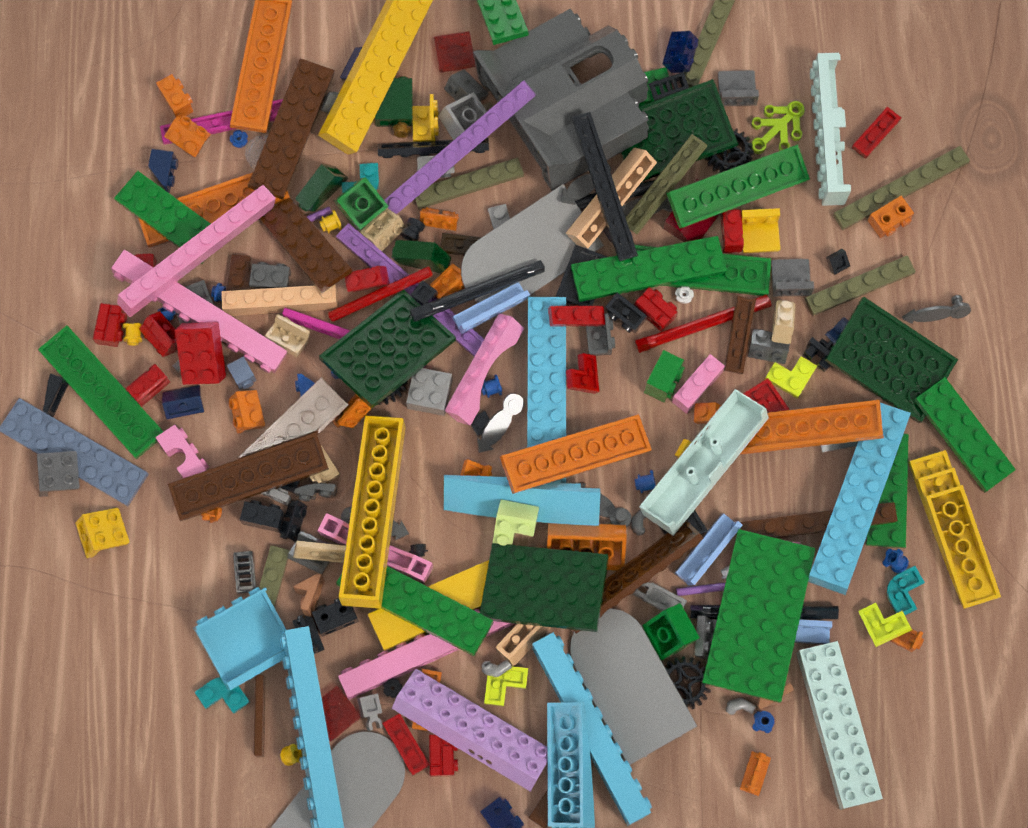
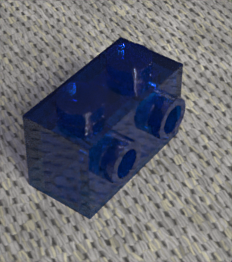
[662,31,699,73]
[480,797,524,828]

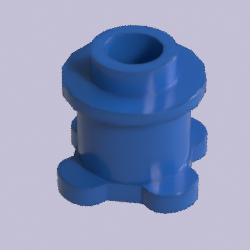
[481,374,502,398]
[635,470,656,494]
[882,549,909,573]
[752,711,775,733]

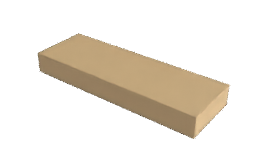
[293,541,346,563]

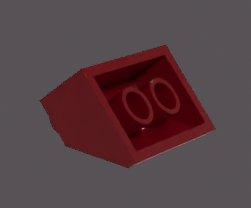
[663,179,720,242]

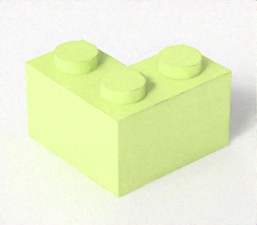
[493,500,539,545]

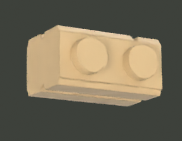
[771,300,795,344]

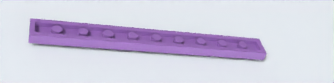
[384,80,536,214]
[336,223,484,357]

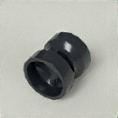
[401,217,425,241]

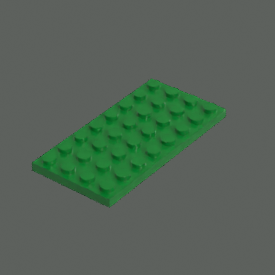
[702,529,816,703]

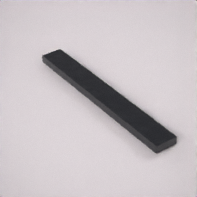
[571,112,638,262]

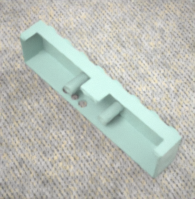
[810,53,851,206]
[639,389,769,536]
[796,641,883,810]

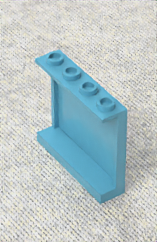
[193,587,286,690]

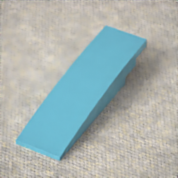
[444,475,601,526]
[547,702,595,828]

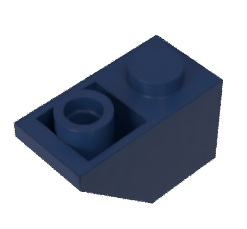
[148,149,178,193]

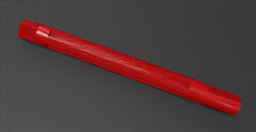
[635,295,772,353]

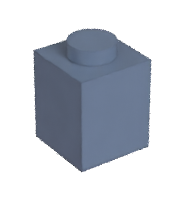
[227,356,257,389]

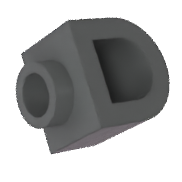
[321,92,339,114]

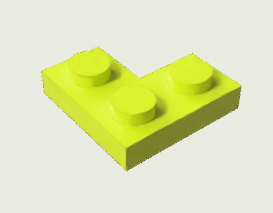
[764,356,817,399]
[858,603,912,647]
[484,666,528,706]

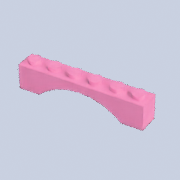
[445,314,524,425]
[318,513,433,585]

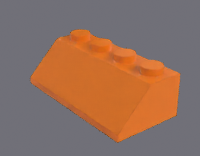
[547,523,627,570]

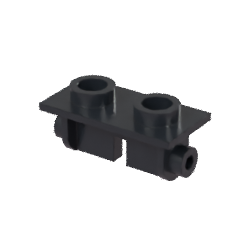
[279,500,307,542]
[293,614,325,654]

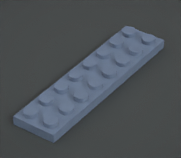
[0,398,149,507]

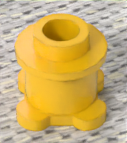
[319,210,342,234]
[123,323,143,346]
[280,744,303,766]

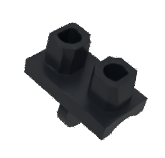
[803,337,834,372]

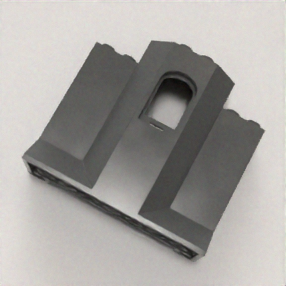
[473,8,649,191]

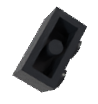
[605,292,647,334]
[240,500,285,533]
[312,598,359,637]

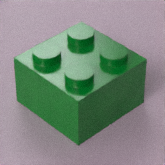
[333,177,389,230]
[644,350,685,403]
[642,603,700,660]

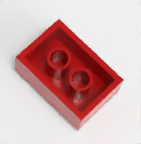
[175,322,226,385]

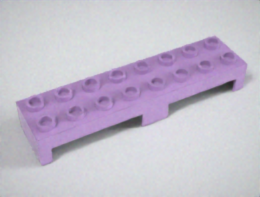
[392,669,548,791]

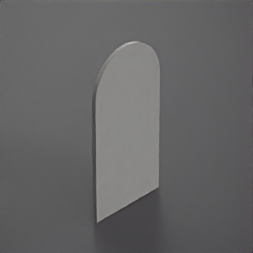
[461,184,604,303]
[570,609,697,765]
[271,732,405,828]

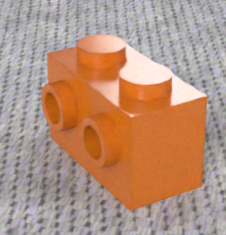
[156,74,194,117]
[868,195,914,238]

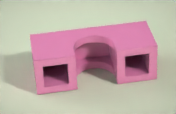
[672,354,725,414]
[155,425,209,478]

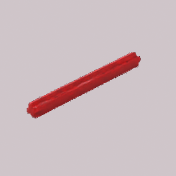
[328,267,433,322]

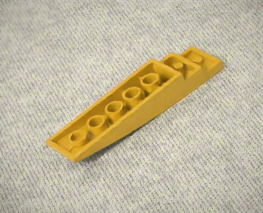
[908,450,1001,609]
[368,560,489,651]

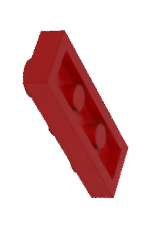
[852,107,902,159]
[548,306,605,327]
[382,713,430,776]

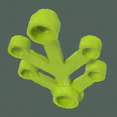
[751,101,805,154]

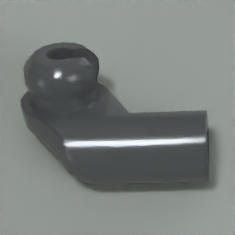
[631,509,646,536]

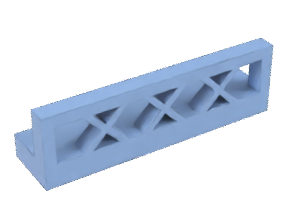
[452,282,530,334]
[674,513,742,586]
[795,619,832,644]

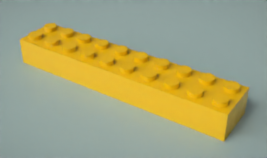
[318,0,433,155]
[339,416,406,609]

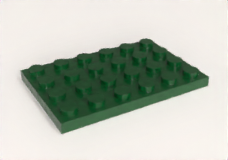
[621,79,738,181]
[319,289,456,409]
[824,297,958,423]
[480,543,609,632]

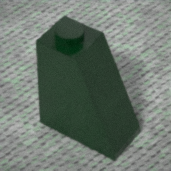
[375,76,413,127]
[295,164,348,212]
[392,240,452,274]

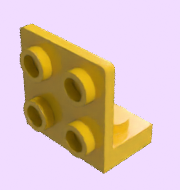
[413,94,439,142]
[742,208,780,253]
[75,508,130,558]

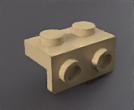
[265,314,310,358]

